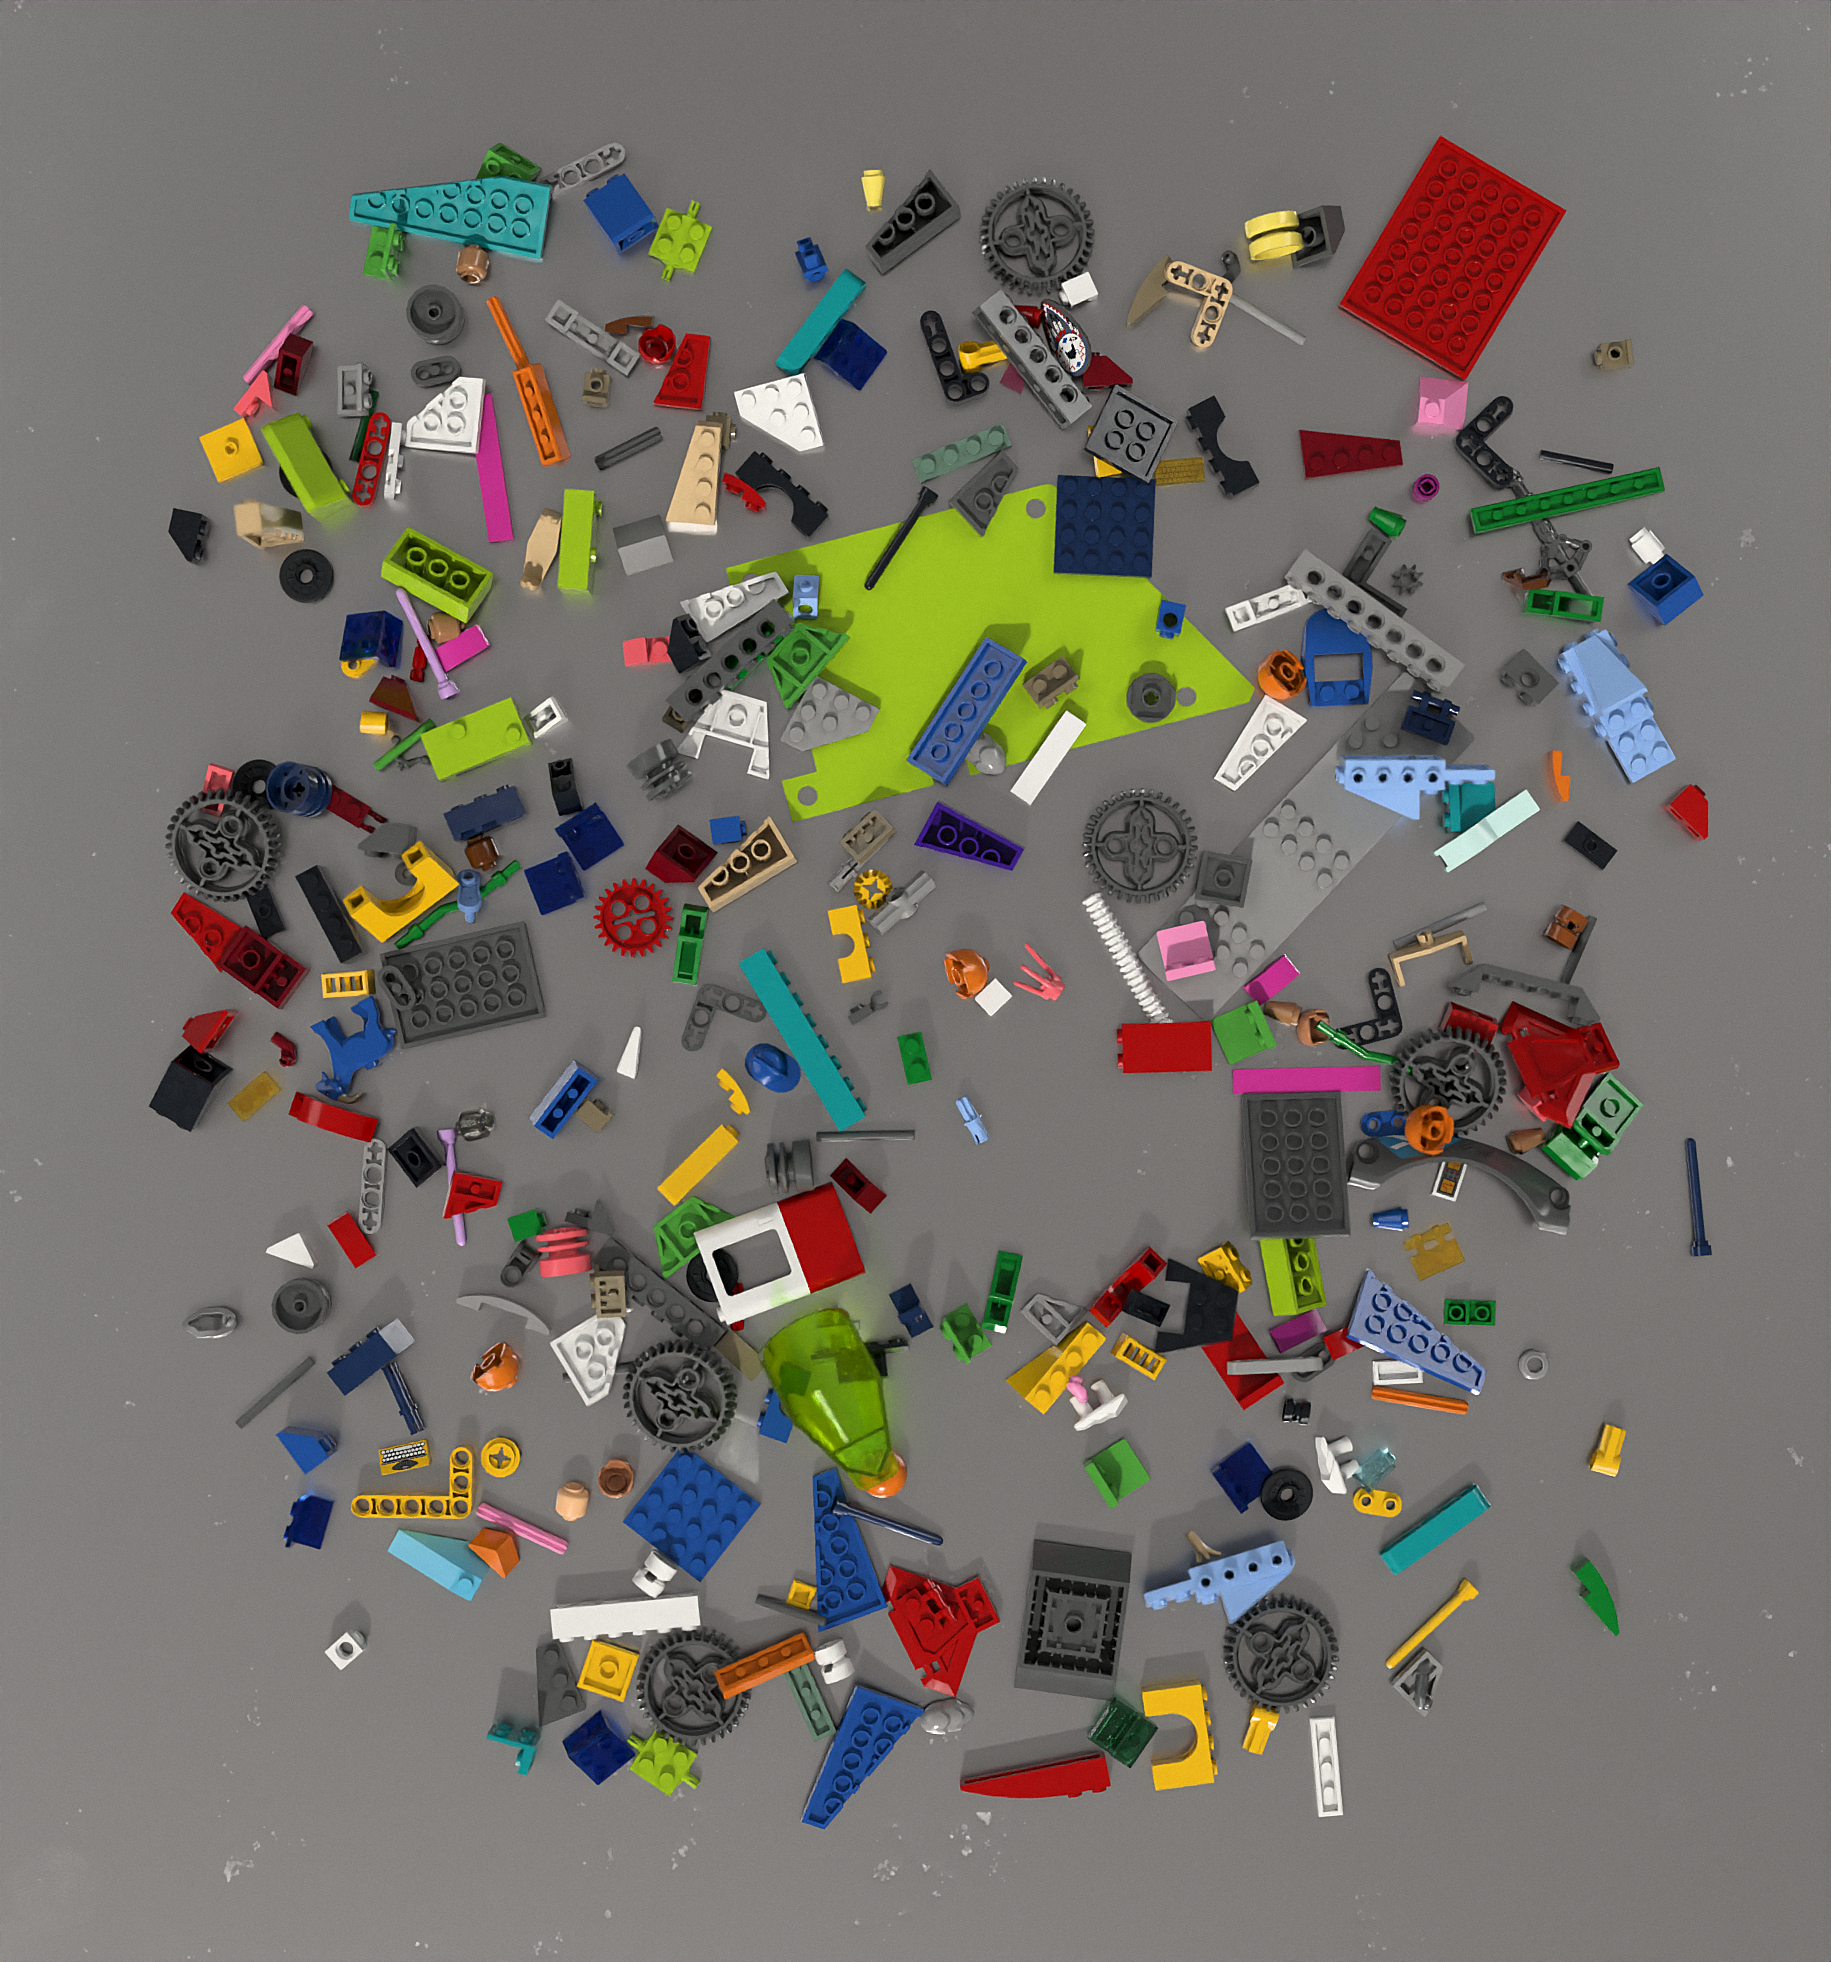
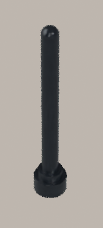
[864,485,939,590]

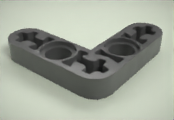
[681,984,767,1052]

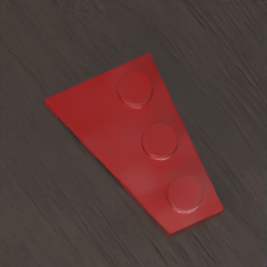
[653,333,711,411]
[171,892,243,973]

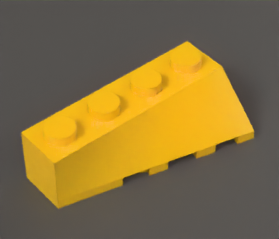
[1005,1320,1107,1414]

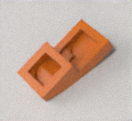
[1548,750,1571,802]

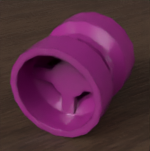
[1412,474,1440,502]

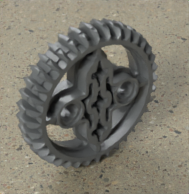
[979,177,1095,293]
[165,788,281,903]
[1082,788,1198,904]
[1390,1025,1507,1138]
[622,1339,738,1454]
[1223,1597,1339,1713]
[636,1629,752,1746]

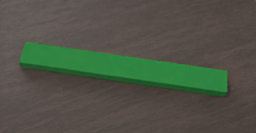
[1469,467,1665,534]

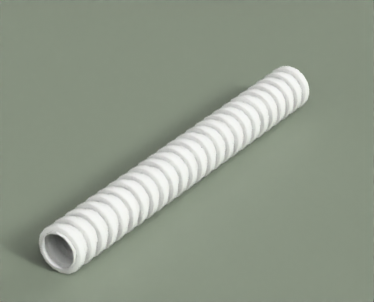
[1082,892,1173,1023]

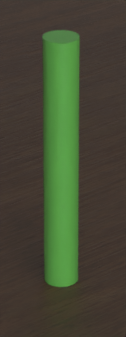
[372,718,436,772]

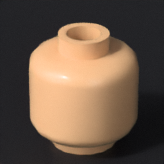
[555,1482,589,1521]

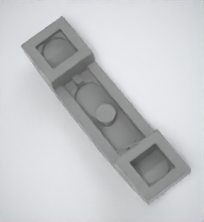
[545,299,640,375]
[455,1294,552,1335]

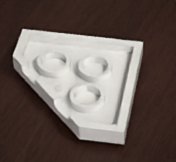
[734,373,825,451]
[405,377,486,454]
[550,1314,626,1407]

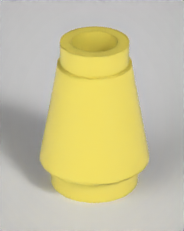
[861,170,885,206]

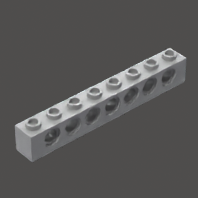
[1284,549,1465,693]

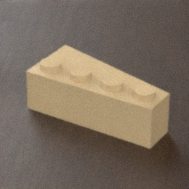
[665,421,723,526]
[234,499,305,548]
[698,816,797,913]

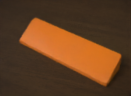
[512,363,571,466]
[714,1632,815,1699]

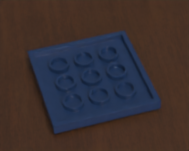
[1053,475,1156,578]

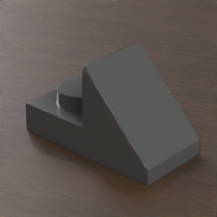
[565,1199,615,1236]

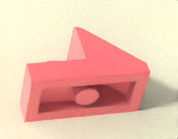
[234,370,276,419]
[623,636,672,666]
[198,763,235,818]

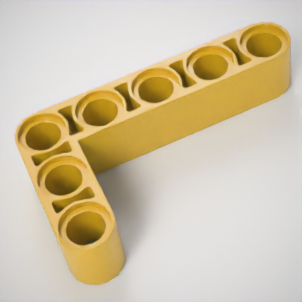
[351,1444,475,1519]

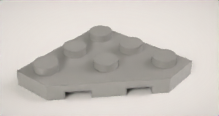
[780,676,880,752]

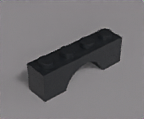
[1185,395,1260,499]
[735,451,829,540]
[295,865,367,964]

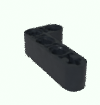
[920,310,990,406]

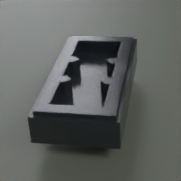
[1563,821,1618,871]
[246,884,287,938]
[1121,1288,1170,1327]

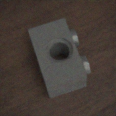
[1500,649,1559,706]

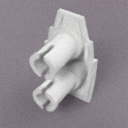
[1070,1380,1128,1431]
[1315,1437,1361,1494]

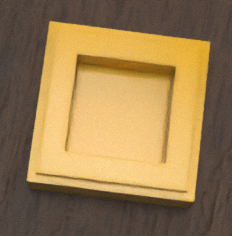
[786,1579,817,1611]

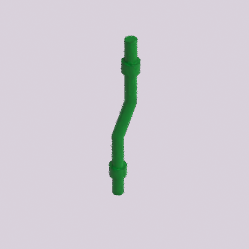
[394,859,521,949]
[1315,1020,1438,1088]

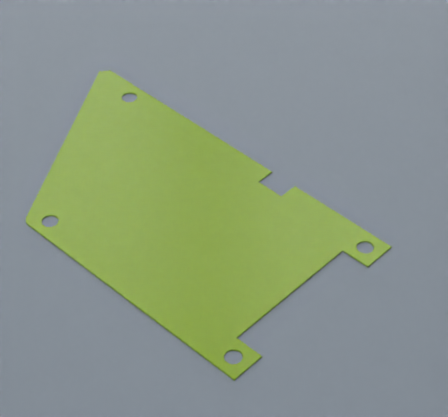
[726,484,1255,822]

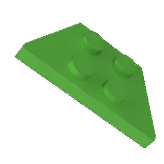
[766,623,850,710]
[653,1196,735,1279]

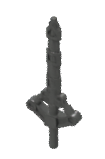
[1504,463,1592,595]

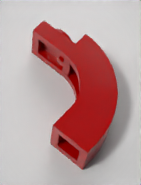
[288,1091,378,1143]
[1089,1247,1167,1327]

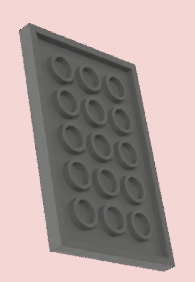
[379,921,546,1050]
[1241,1092,1351,1240]

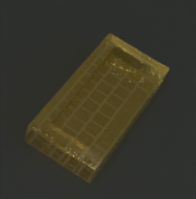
[1154,457,1205,486]

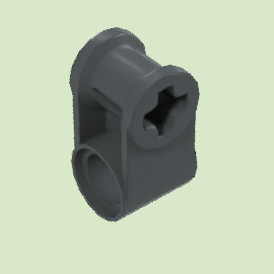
[500,1240,542,1288]

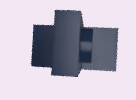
[889,1283,934,1338]

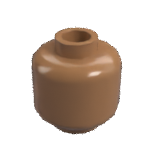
[456,244,490,283]
[427,611,465,644]

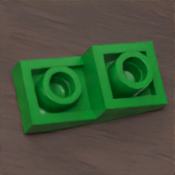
[1444,1299,1496,1326]

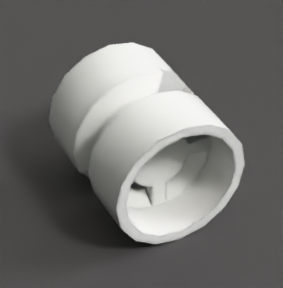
[632,1551,678,1598]
[813,1639,855,1684]

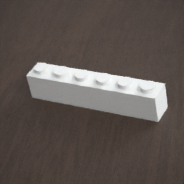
[550,1592,702,1642]

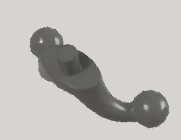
[391,735,430,770]

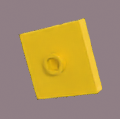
[199,418,265,483]
[577,1639,640,1702]

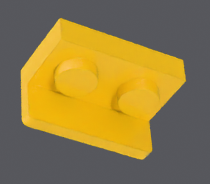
[1197,1241,1253,1293]

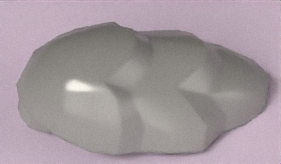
[965,733,1006,774]
[182,1307,237,1339]
[919,1698,975,1735]

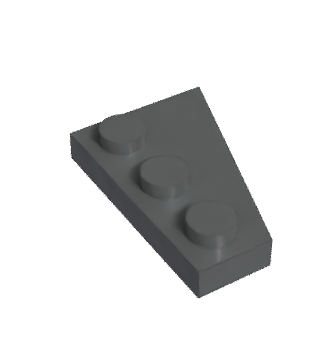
[948,450,1019,537]
[536,1640,586,1727]

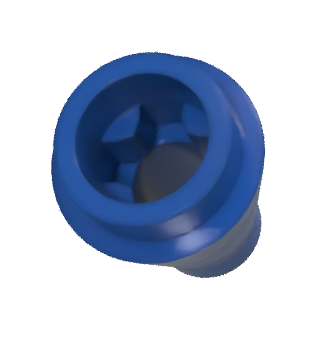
[1373,1207,1409,1231]

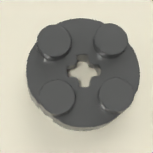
[1126,673,1176,723]

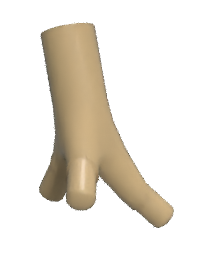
[1185,1530,1221,1562]

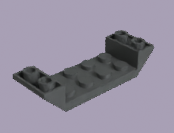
[1447,964,1600,1026]

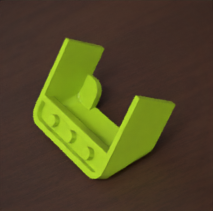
[260,412,353,522]

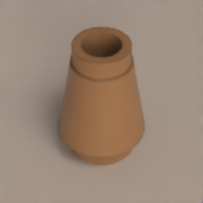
[1264,1000,1302,1026]
[1507,1127,1546,1155]

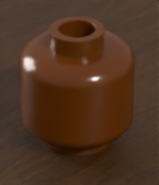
[464,833,500,872]

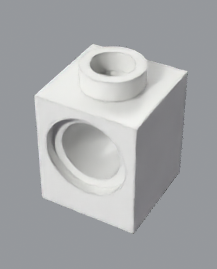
[1058,272,1098,311]
[325,1628,367,1670]

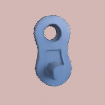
[456,869,482,923]

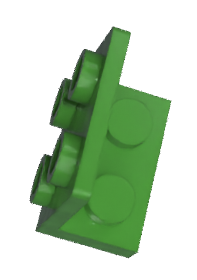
[476,142,541,181]
[363,222,405,281]
[1211,1000,1277,1064]
[940,1303,992,1364]
[1083,1438,1150,1509]

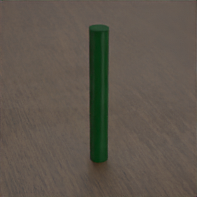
[349,389,379,463]

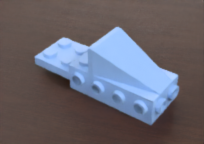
[1558,629,1676,783]
[1335,755,1495,820]
[1144,1541,1295,1624]

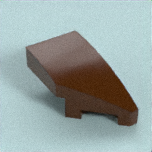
[605,315,654,334]
[1502,568,1552,590]

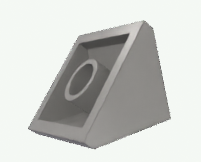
[613,514,674,576]

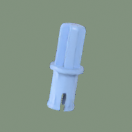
[956,1096,990,1145]

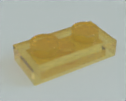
[227,1071,282,1122]

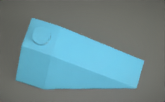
[388,1529,490,1602]

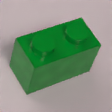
[897,1032,932,1085]

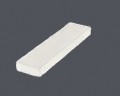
[1010,710,1086,805]
[1309,1715,1343,1817]

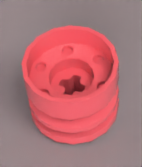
[535,1226,592,1277]

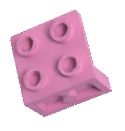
[1157,921,1216,981]

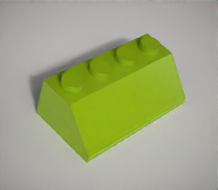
[1260,1238,1327,1316]

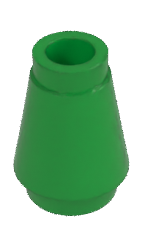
[1368,506,1407,538]

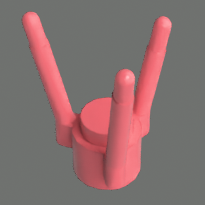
[1014,944,1065,1001]

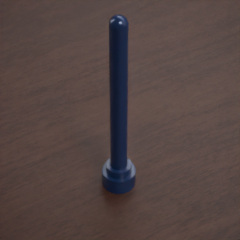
[1686,1138,1712,1256]
[830,1495,943,1546]

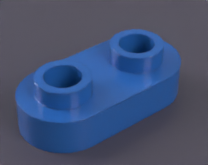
[1360,1110,1406,1137]

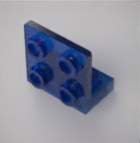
[814,319,887,390]
[339,610,403,668]
[555,802,624,871]
[524,851,587,915]
[1210,1443,1273,1514]
[283,1493,335,1550]
[562,1711,635,1785]

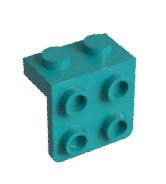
[1442,782,1496,833]

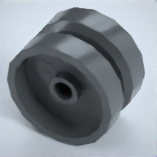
[406,284,465,345]
[271,1277,331,1334]

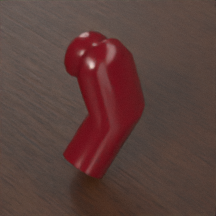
[270,1032,296,1067]

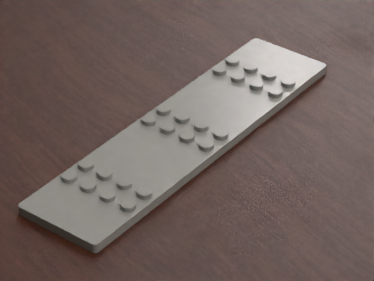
[1137,673,1475,1021]

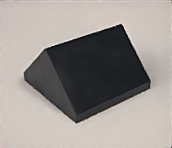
[387,1126,446,1188]

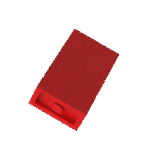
[1117,1021,1212,1073]
[1200,1311,1284,1410]

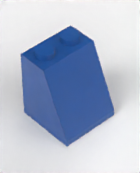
[583,173,659,254]

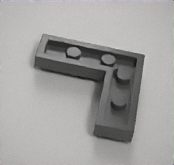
[1332,528,1407,618]

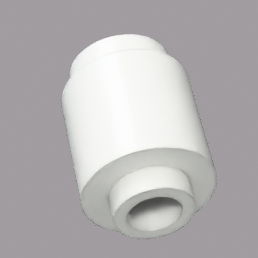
[1629,527,1665,564]

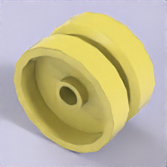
[1244,211,1304,260]

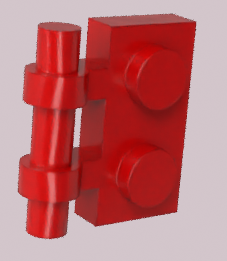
[896,1578,958,1642]

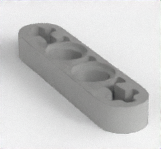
[538,142,626,200]
[359,1138,388,1234]
[1227,1356,1323,1375]

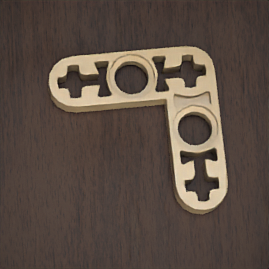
[1164,260,1233,348]

